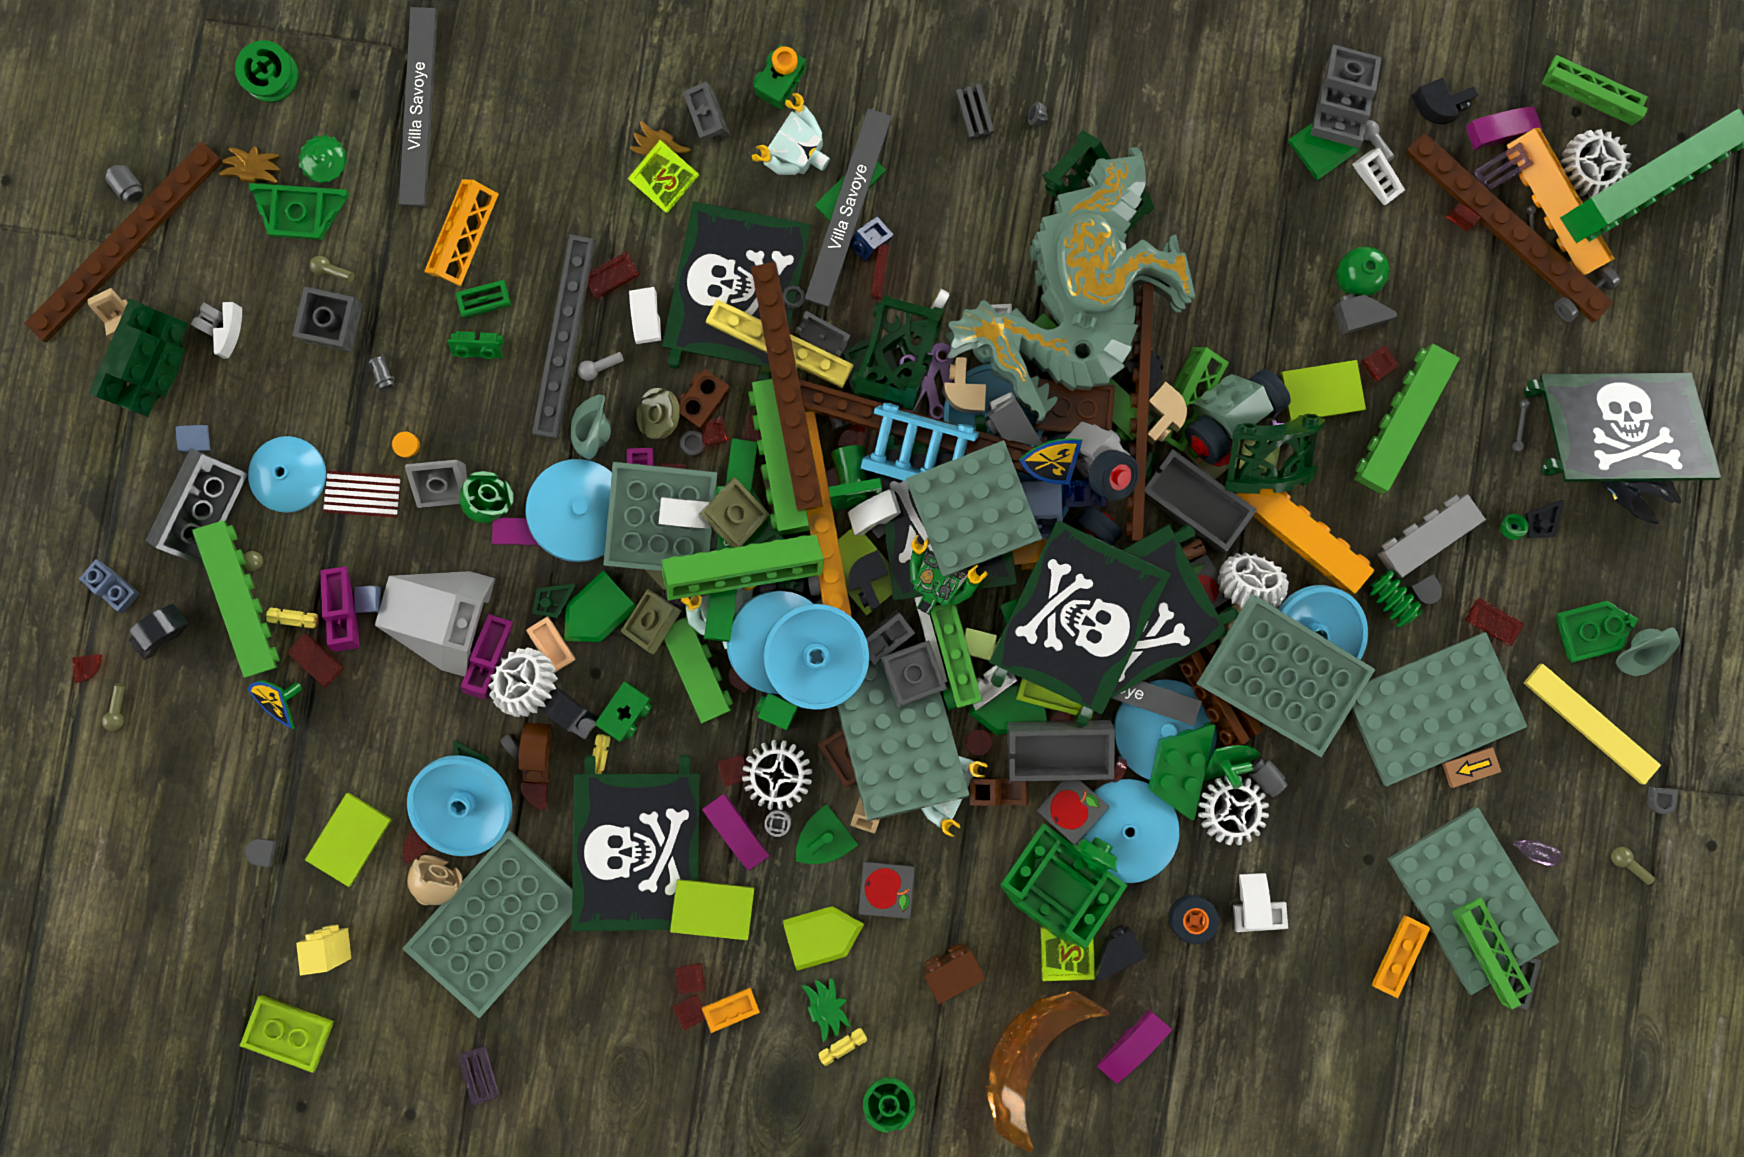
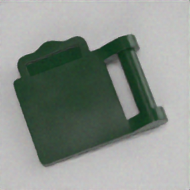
[844,337,912,402]

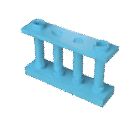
[861,403,980,481]

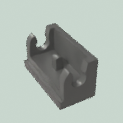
[683,81,730,142]
[795,311,851,358]

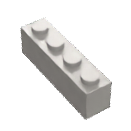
[1377,494,1486,578]

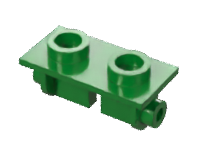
[448,331,504,359]

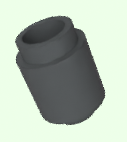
[105,165,144,204]
[1249,758,1288,797]

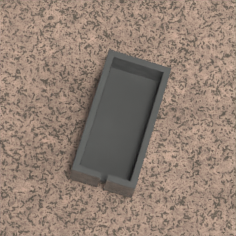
[1145,449,1257,554]
[1007,720,1115,781]

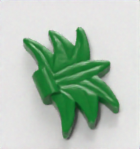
[802,978,850,1042]

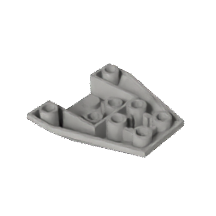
[375,571,496,677]

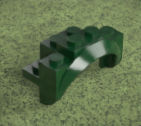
[88,298,188,417]

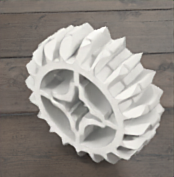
[1560,129,1632,199]
[1217,552,1289,609]
[488,647,558,717]
[742,740,812,810]
[1198,775,1269,845]

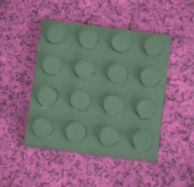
[906,440,1042,577]
[604,462,717,571]

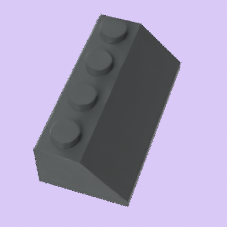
[145,448,248,566]

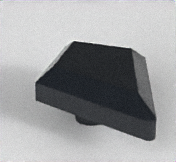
[1526,500,1564,539]

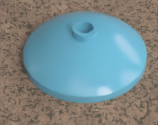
[248,436,326,513]

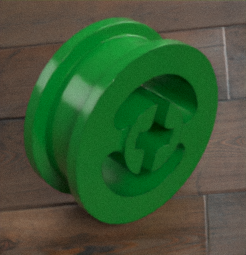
[235,40,298,103]

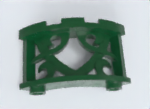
[1042,130,1154,234]
[852,295,944,411]
[1225,413,1325,494]

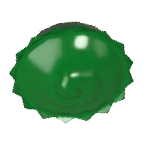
[298,134,347,183]
[1072,837,1118,872]

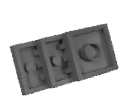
[1310,44,1382,148]

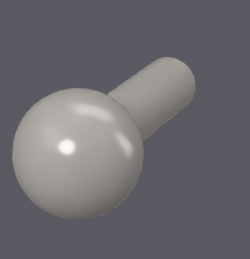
[1364,120,1395,162]
[577,352,624,381]

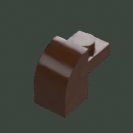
[519,723,553,784]
[970,777,1028,806]

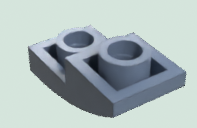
[79,559,140,614]

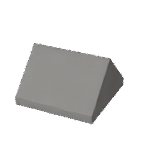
[405,460,467,508]

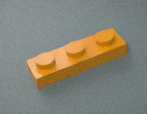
[1372,915,1430,998]

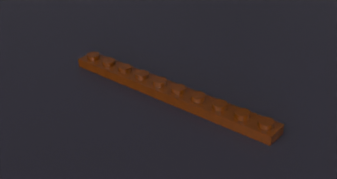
[1405,132,1614,323]
[24,141,223,343]
[751,261,824,512]
[1125,283,1154,543]
[799,379,1035,476]

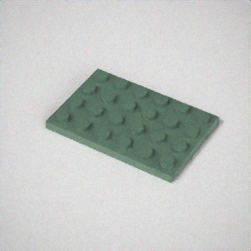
[1197,594,1375,757]
[1351,632,1527,786]
[837,661,969,822]
[1388,807,1559,995]
[402,830,572,1018]

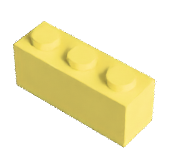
[296,925,351,975]

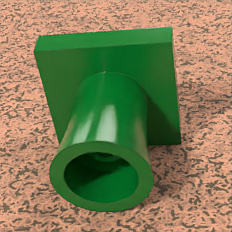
[828,445,882,511]

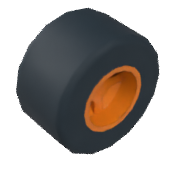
[1169,895,1219,944]

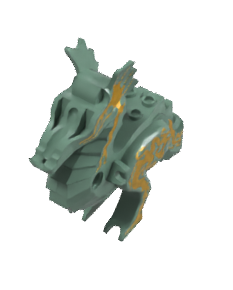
[946,147,1195,424]

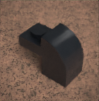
[1412,78,1478,124]
[849,550,889,611]
[129,603,188,660]
[538,685,599,739]

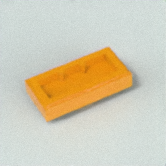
[701,987,760,1033]

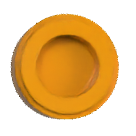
[772,47,798,75]
[392,432,420,458]

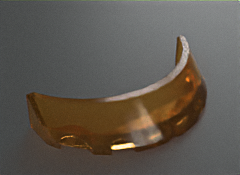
[986,991,1109,1153]

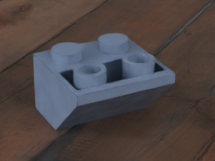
[1020,480,1063,539]

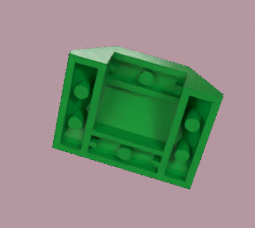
[1000,823,1128,949]

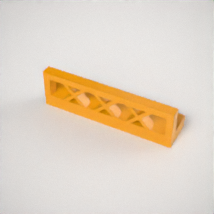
[424,179,498,286]

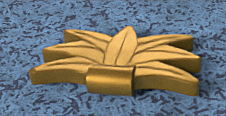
[630,121,691,174]
[219,146,281,185]

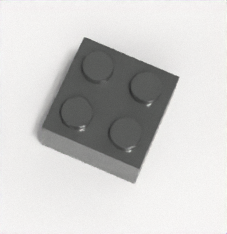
[292,287,363,353]

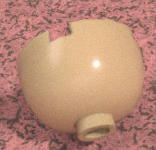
[407,855,462,905]

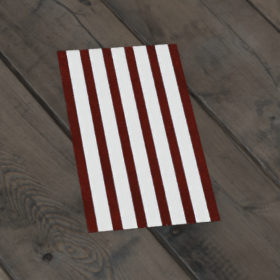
[323,471,401,518]

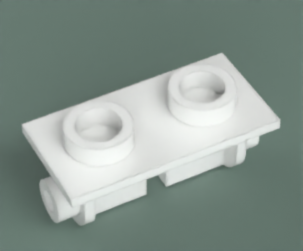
[973,666,1017,710]

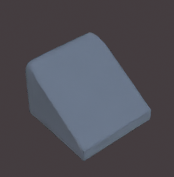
[175,425,211,454]
[354,586,381,613]

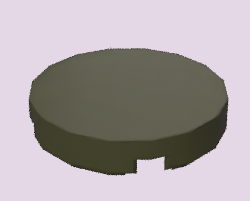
[636,388,680,440]

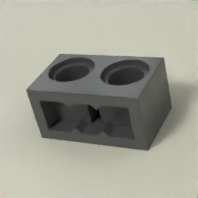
[864,609,915,664]

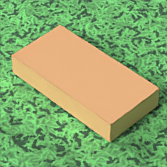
[526,616,576,673]

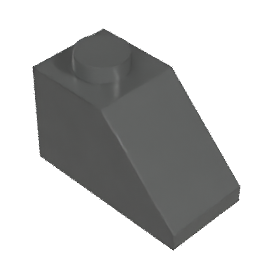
[1333,293,1397,336]
[986,397,1042,446]

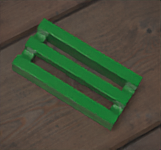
[455,280,512,319]

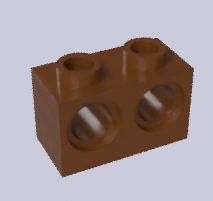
[677,369,731,431]

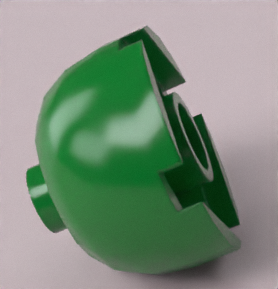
[1336,246,1390,297]
[459,471,513,524]
[863,1076,915,1133]

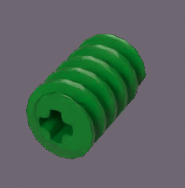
[1368,570,1423,628]

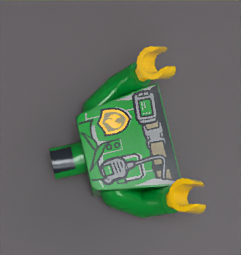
[910,535,987,615]

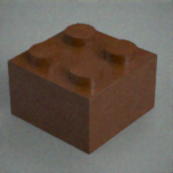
[922,943,986,1005]

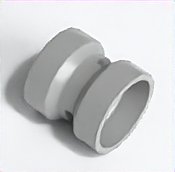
[191,302,223,337]
[765,809,791,837]

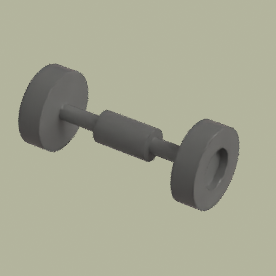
[1554,265,1620,322]

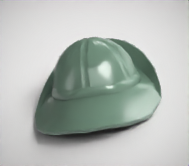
[571,394,611,460]
[1616,627,1680,676]

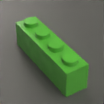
[664,617,734,723]

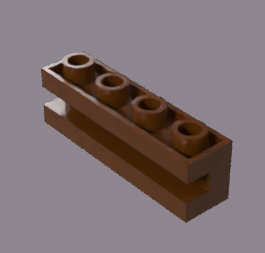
[1178,642,1263,747]

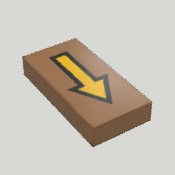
[1442,747,1501,788]

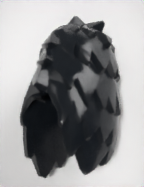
[1601,481,1681,524]

